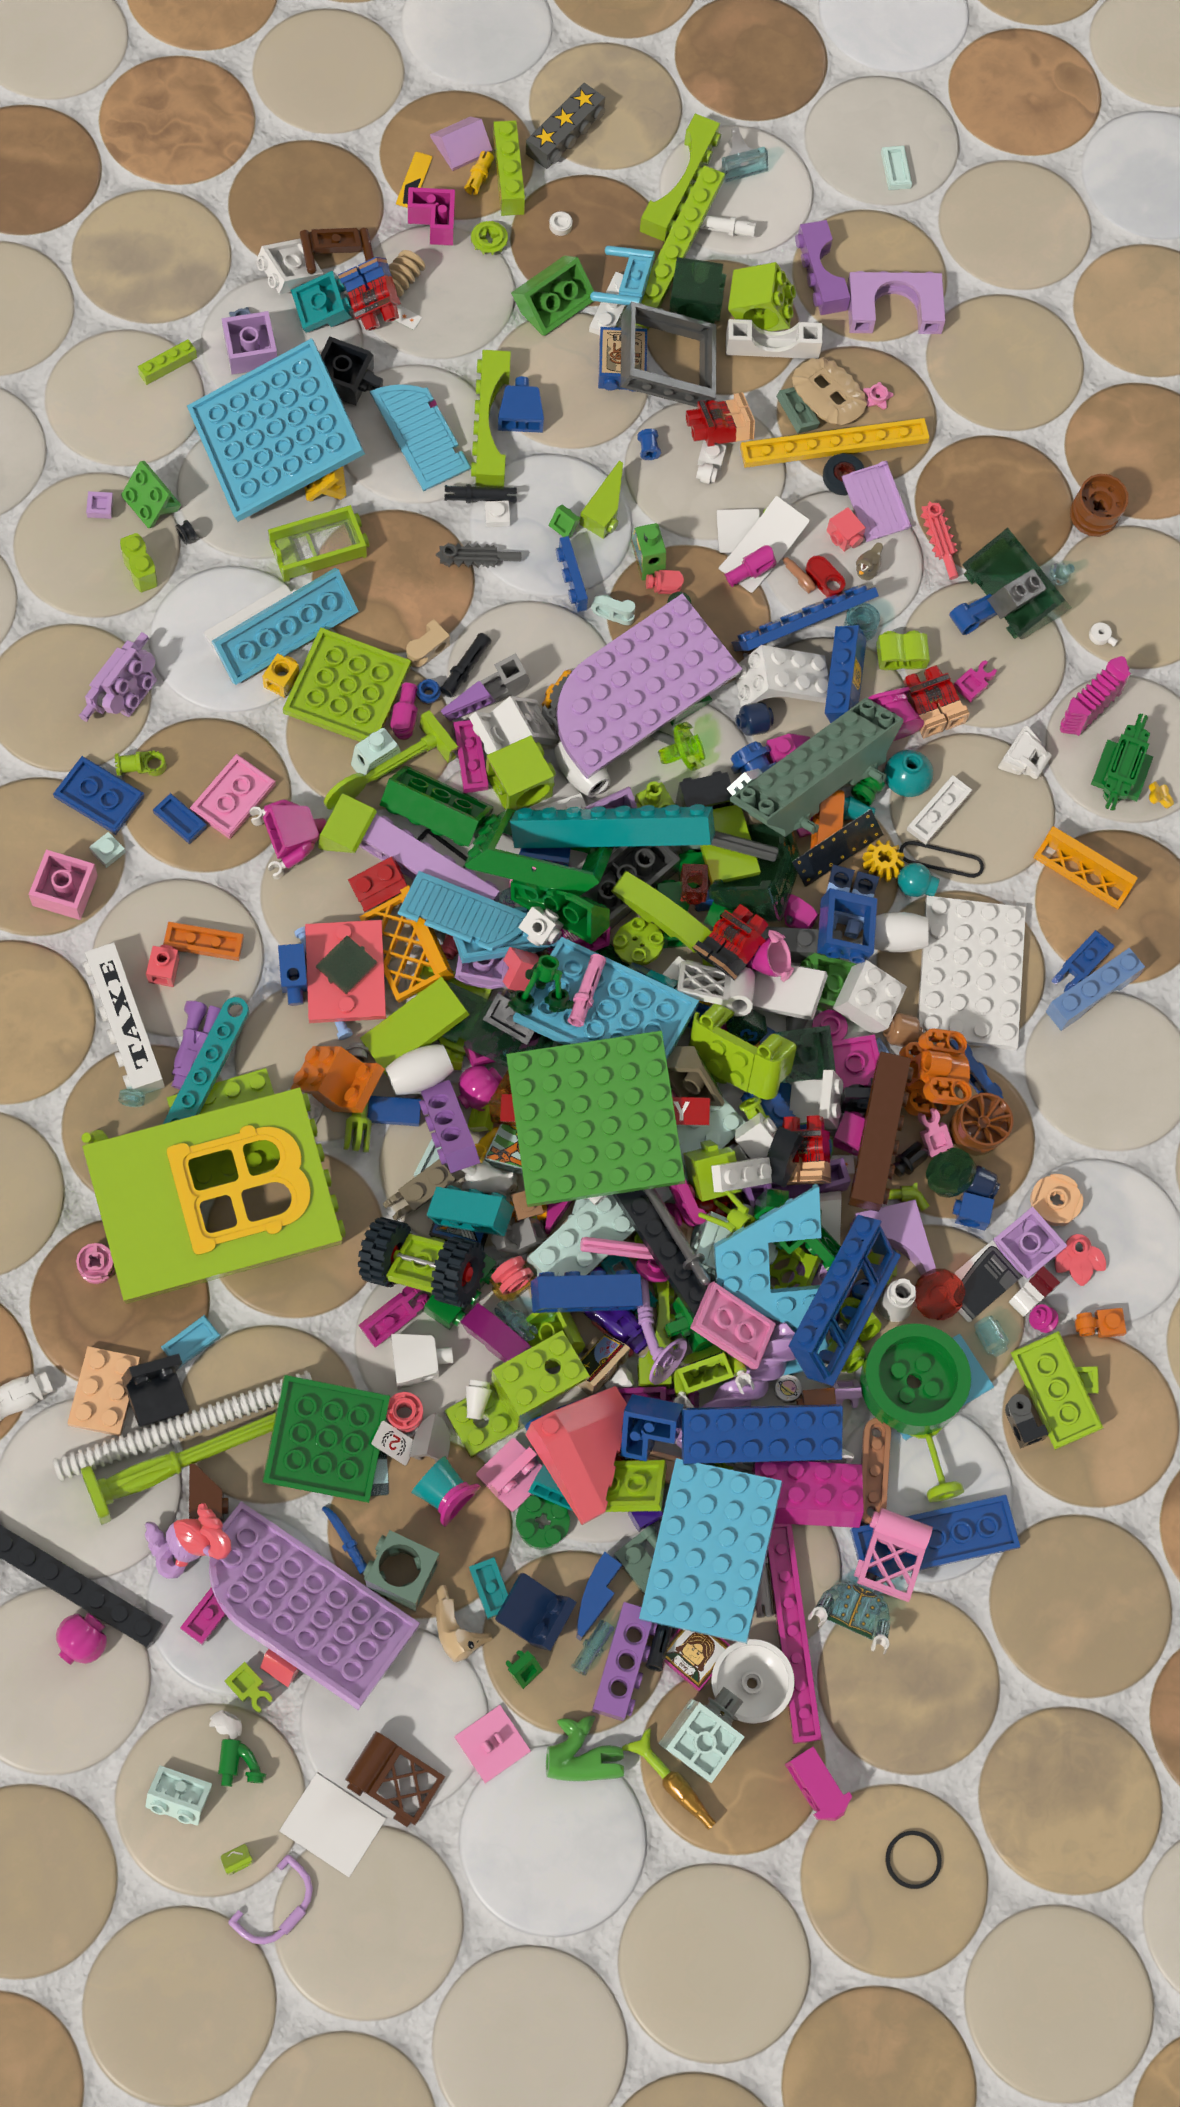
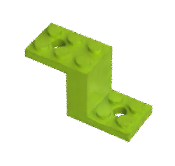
[444,1330,590,1458]

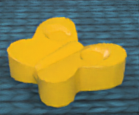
[1148,781,1174,808]

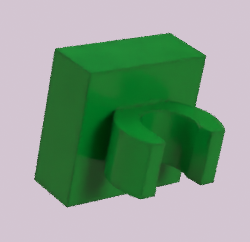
[506,1650,543,1689]

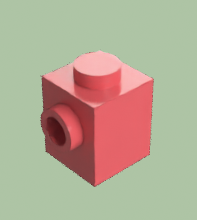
[826,507,866,552]
[146,945,180,987]

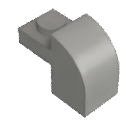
[480,653,530,706]
[491,1217,547,1258]

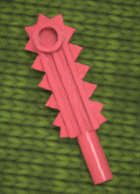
[920,501,959,580]

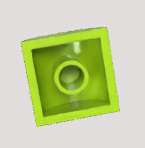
[519,1312,585,1369]

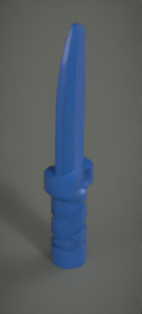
[322,1506,367,1574]

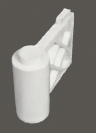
[677,960,755,1016]

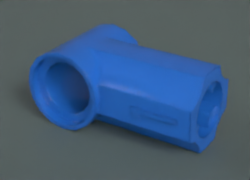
[949,594,997,635]

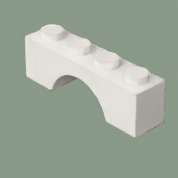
[726,319,822,359]

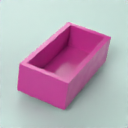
[752,1461,864,1528]

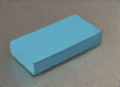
[161,1315,221,1368]

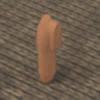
[783,557,816,593]

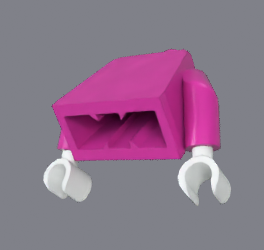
[249,799,326,879]

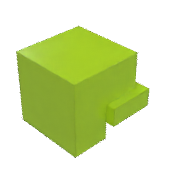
[683,1140,742,1201]

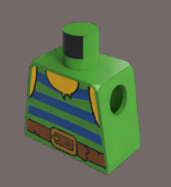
[631,523,666,581]

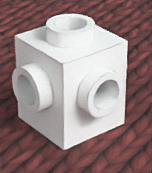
[518,907,564,946]

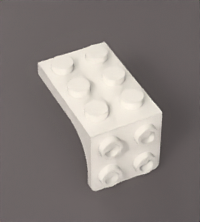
[735,645,829,707]

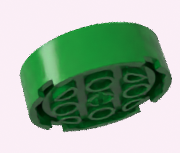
[860,1324,971,1435]

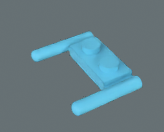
[590,246,655,305]

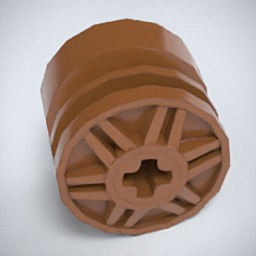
[1070,474,1129,537]

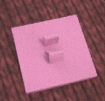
[454,1705,531,1784]

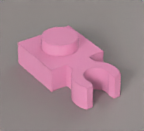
[918,1108,954,1157]

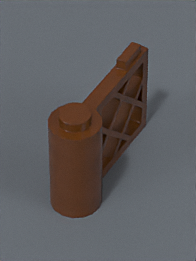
[345,1731,445,1827]

